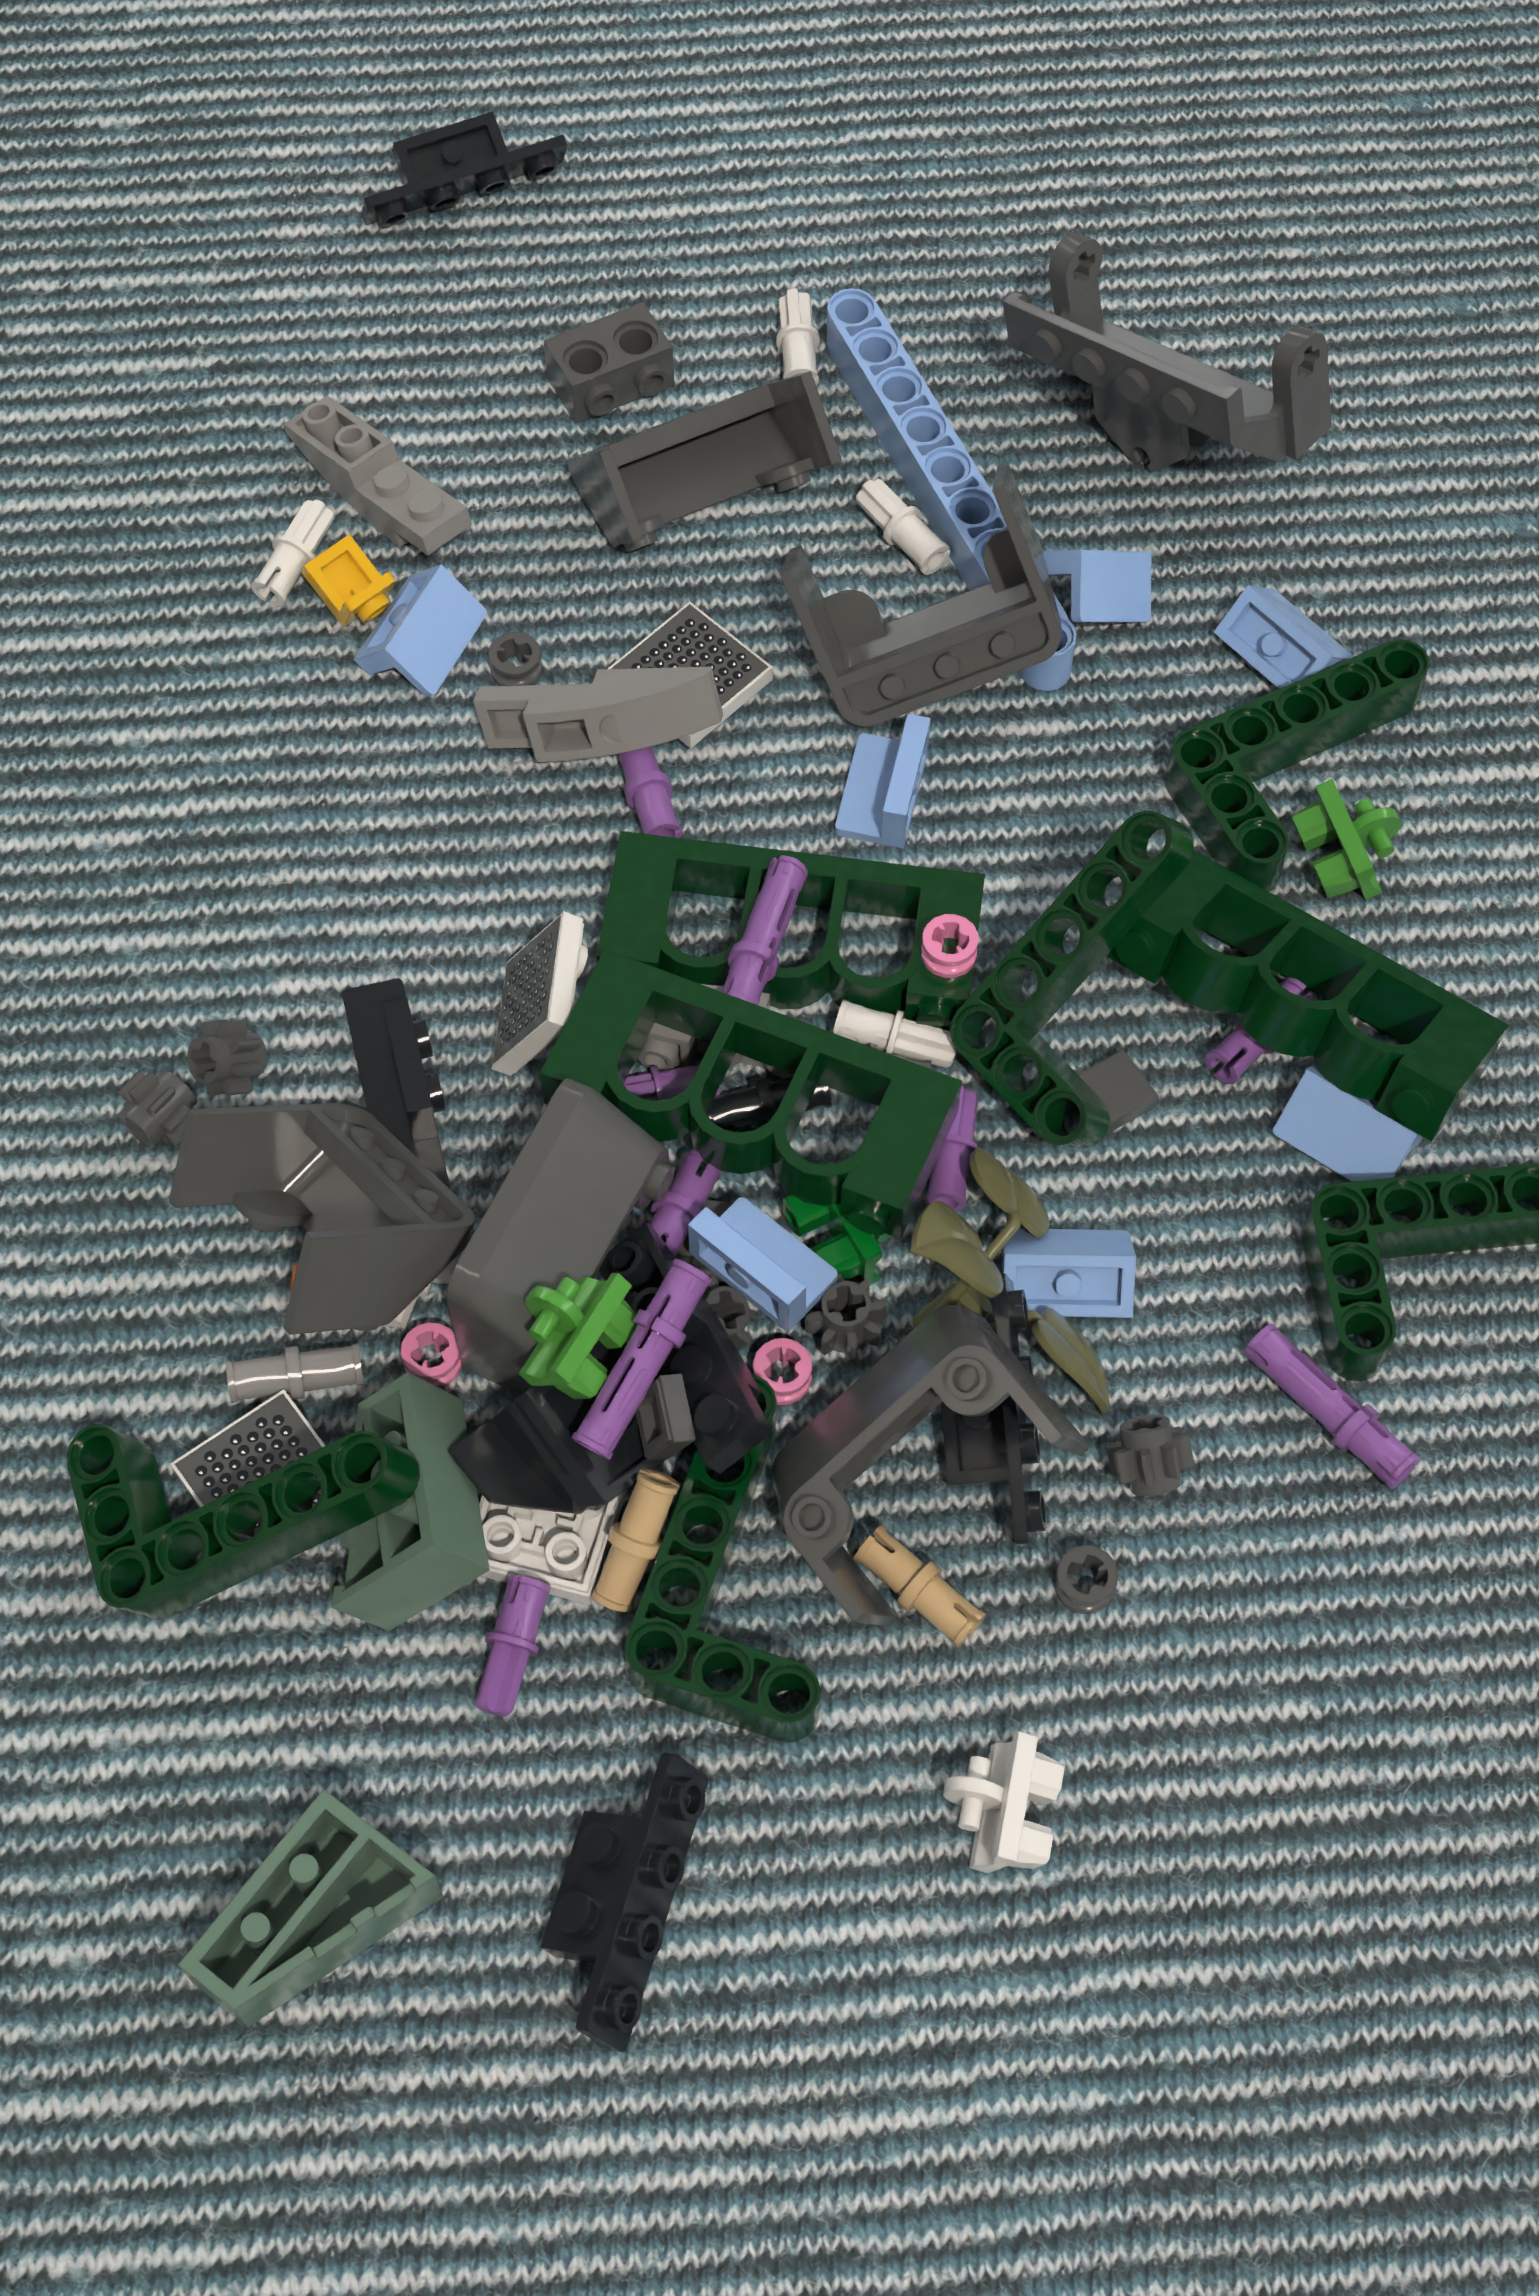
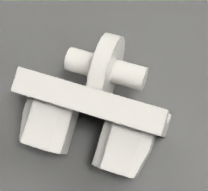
[943,1731,1065,1874]

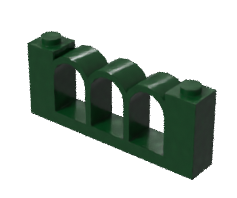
[596,831,985,1031]
[1106,851,1509,1142]
[540,949,962,1239]

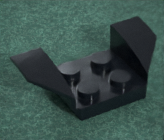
[447,1341,667,1514]

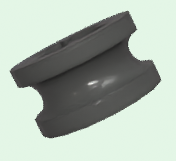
[488,632,543,686]
[1054,1545,1118,1615]

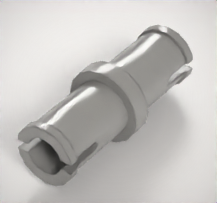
[226,1343,364,1403]

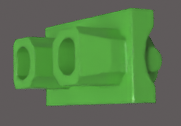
[1291,779,1402,900]
[518,1273,637,1399]

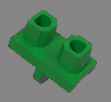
[783,1159,892,1284]

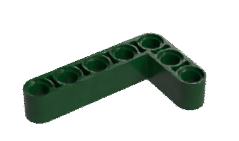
[1165,639,1430,892]
[950,810,1194,1149]
[1302,1164,1539,1382]
[625,1375,821,1742]
[67,1424,420,1620]

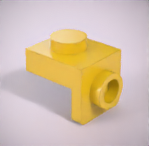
[301,534,396,628]

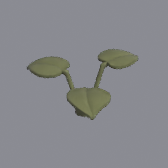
[910,1148,1109,1416]

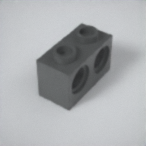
[544,302,674,424]

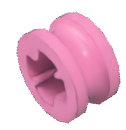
[921,914,979,978]
[401,1322,462,1388]
[753,1338,812,1405]

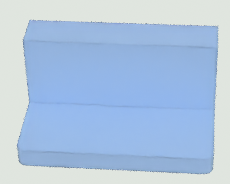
[1043,550,1152,622]
[353,564,487,696]
[1214,585,1354,689]
[835,713,931,849]
[1273,1064,1423,1181]
[688,1197,838,1332]
[1000,1228,1136,1318]

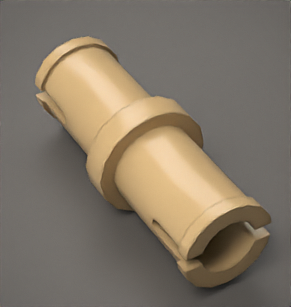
[591,1469,680,1612]
[854,1525,986,1648]

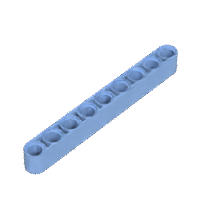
[826,288,1077,691]

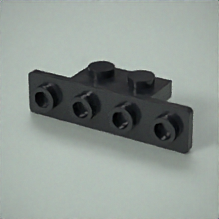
[361,111,568,226]
[342,978,451,1190]
[941,1273,1046,1549]
[540,1753,708,2052]

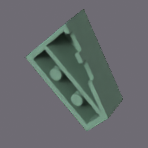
[331,1372,490,1631]
[178,1789,443,2028]

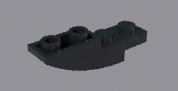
[599,1222,773,1474]

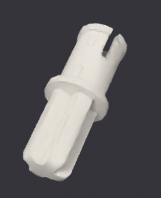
[776,288,820,386]
[856,479,951,575]
[251,499,334,607]
[833,1000,957,1068]

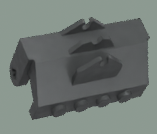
[1002,232,1332,472]

